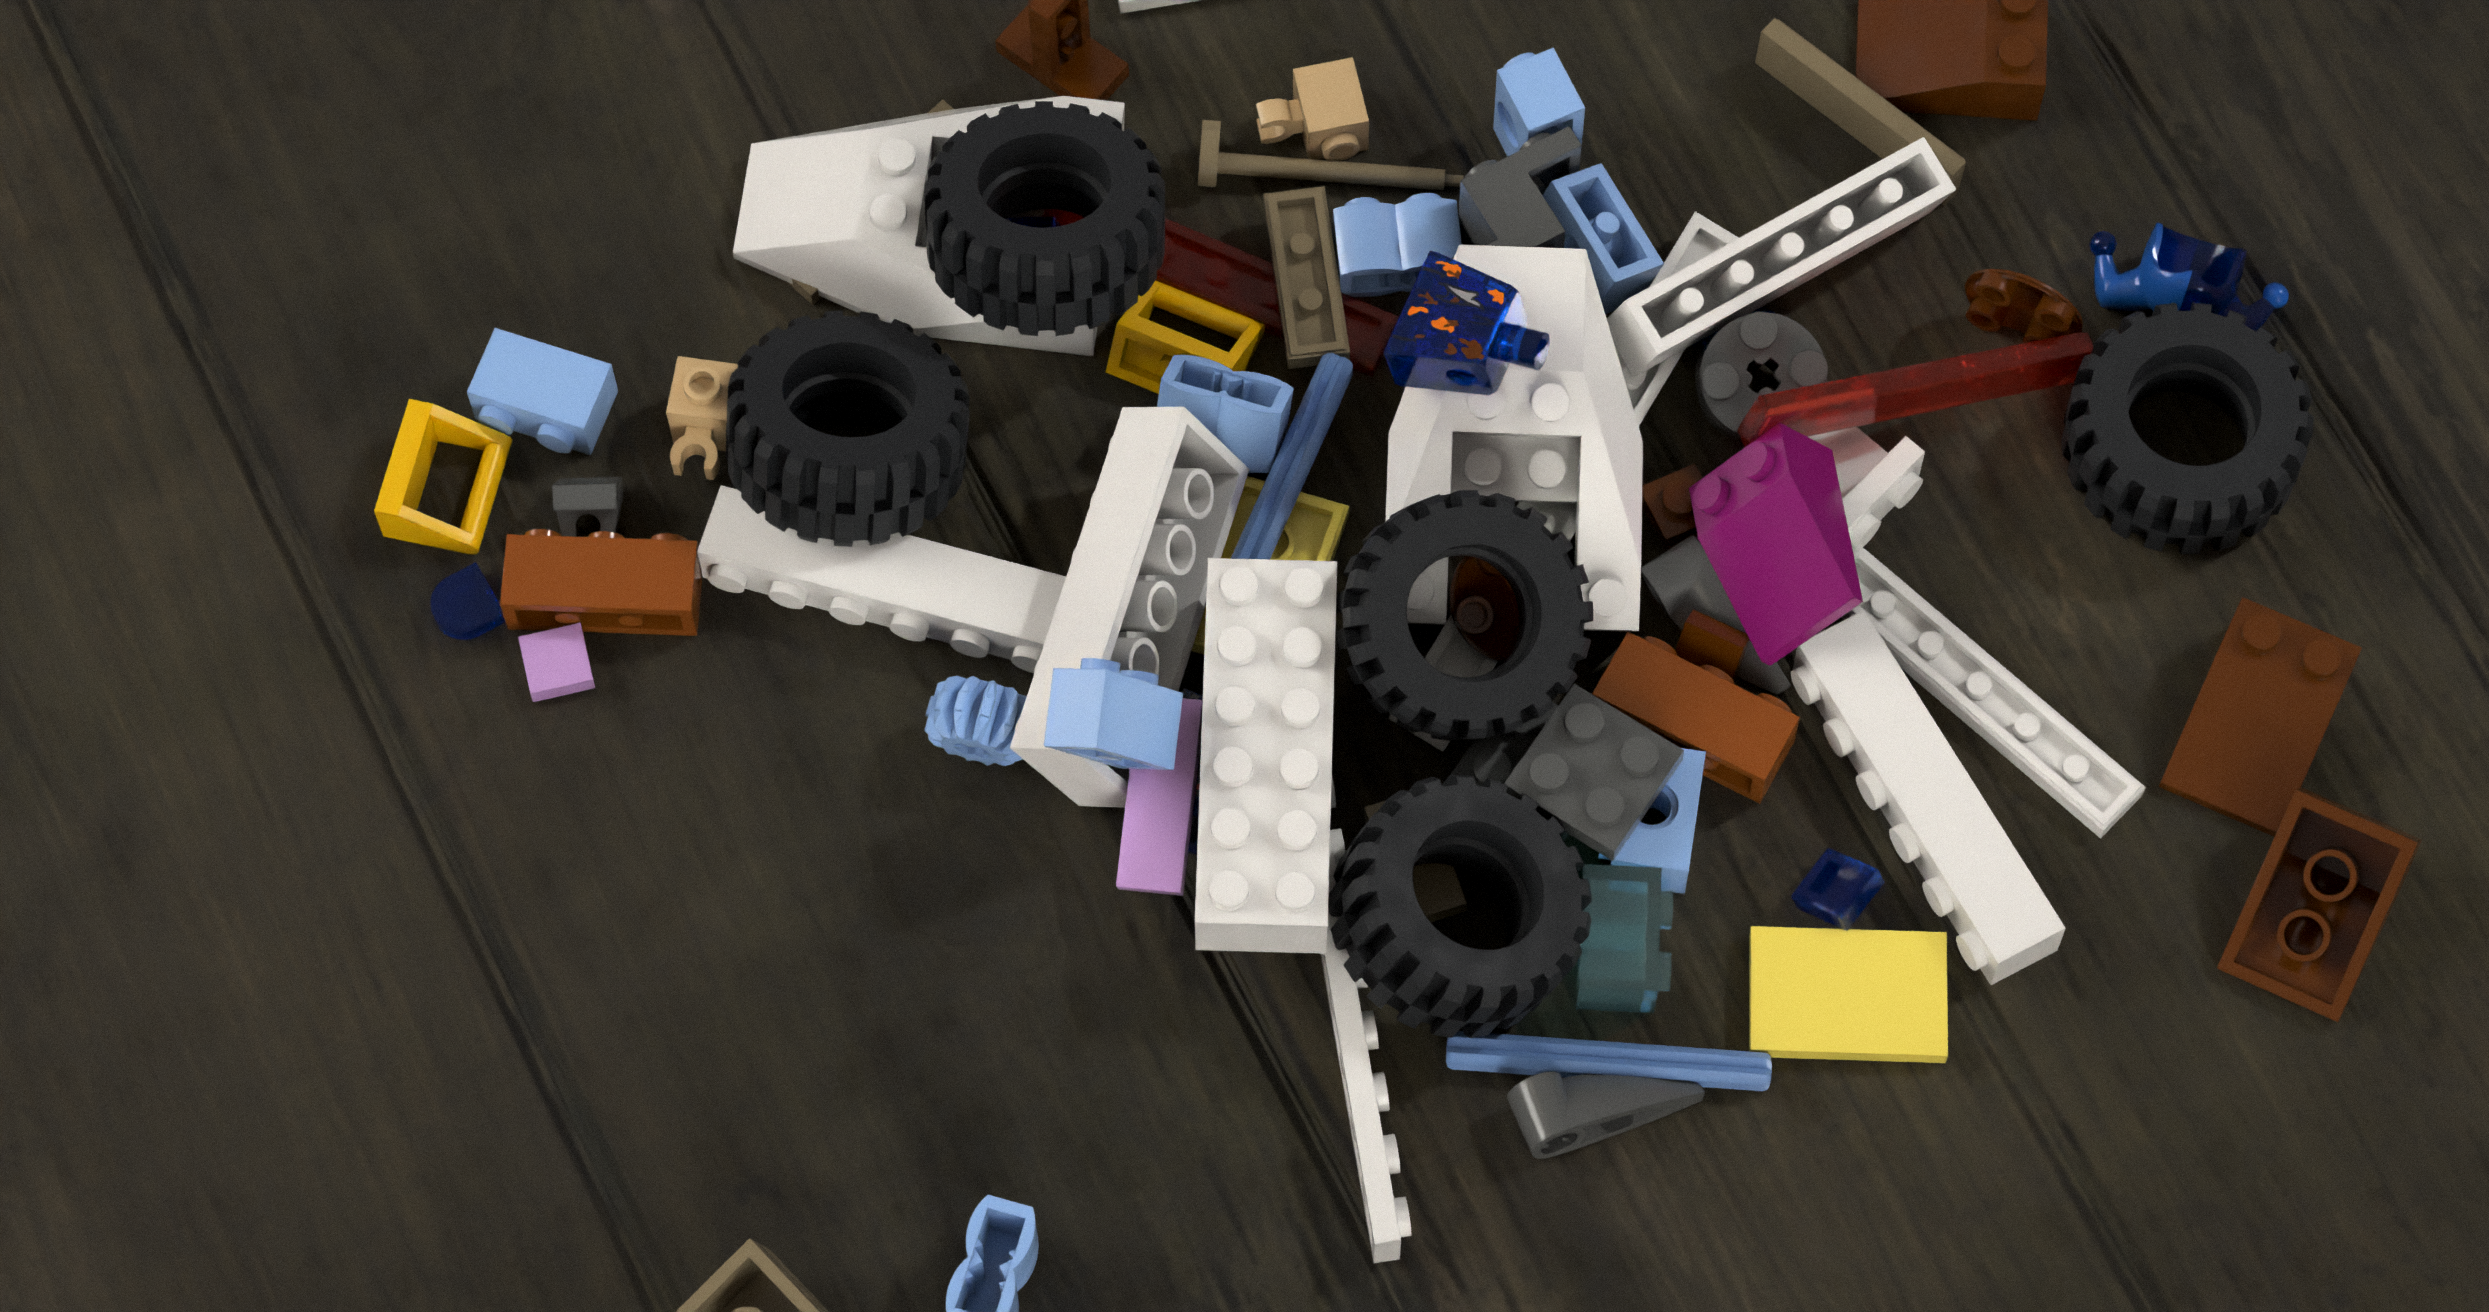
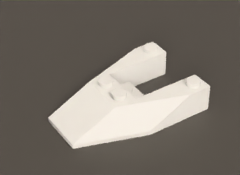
[733,96,1125,356]
[1385,245,1643,632]

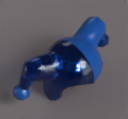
[2089,222,2289,332]

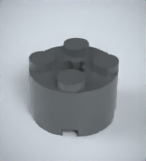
[1695,312,1828,443]

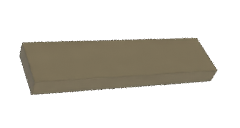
[1755,18,1966,206]

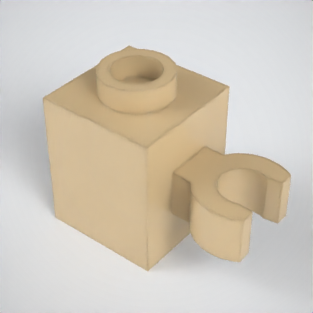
[1256,57,1369,161]
[666,356,738,480]

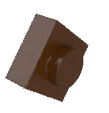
[1642,463,1703,550]

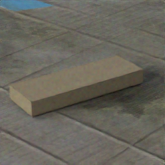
[1263,186,1350,369]

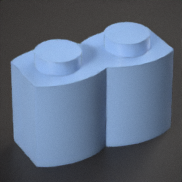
[1332,193,1462,297]
[1157,355,1294,473]
[946,1195,1039,1312]

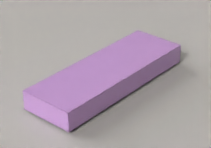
[1116,698,1203,896]

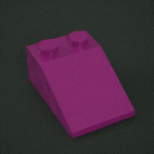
[1689,422,1863,666]

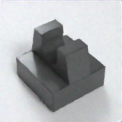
[552,477,623,537]

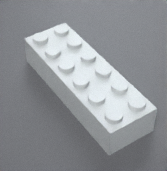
[1010,407,1249,808]
[1195,558,1337,954]

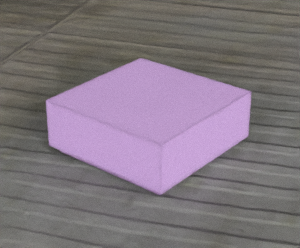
[518,623,595,702]

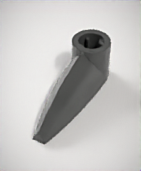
[1641,535,1791,695]
[1507,1072,1705,1159]

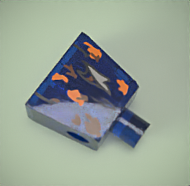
[1384,251,1550,395]

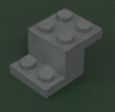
[1442,126,1582,289]
[1451,684,1684,861]

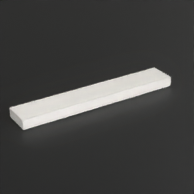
[1842,548,2146,839]

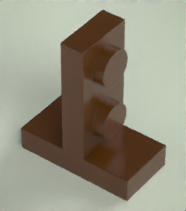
[995,0,1129,101]

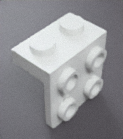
[1796,404,1925,551]

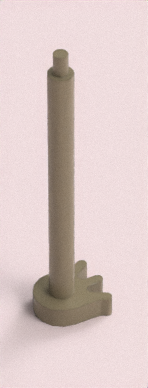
[1197,120,1463,191]

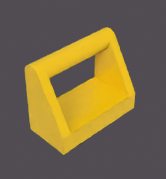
[1105,280,1265,394]
[374,399,512,555]

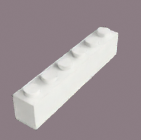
[1607,137,1956,377]
[697,485,1066,673]
[1791,610,2066,985]

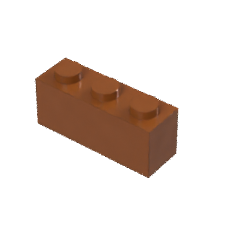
[500,529,702,636]
[1592,632,1800,804]

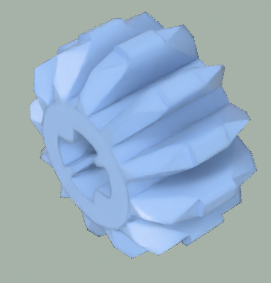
[924,675,1027,766]

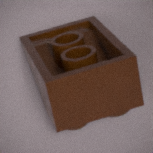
[1855,0,2048,121]
[2159,597,2362,837]
[2217,787,2422,1022]

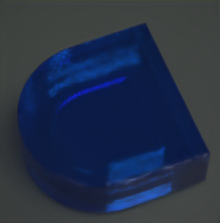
[430,562,505,640]

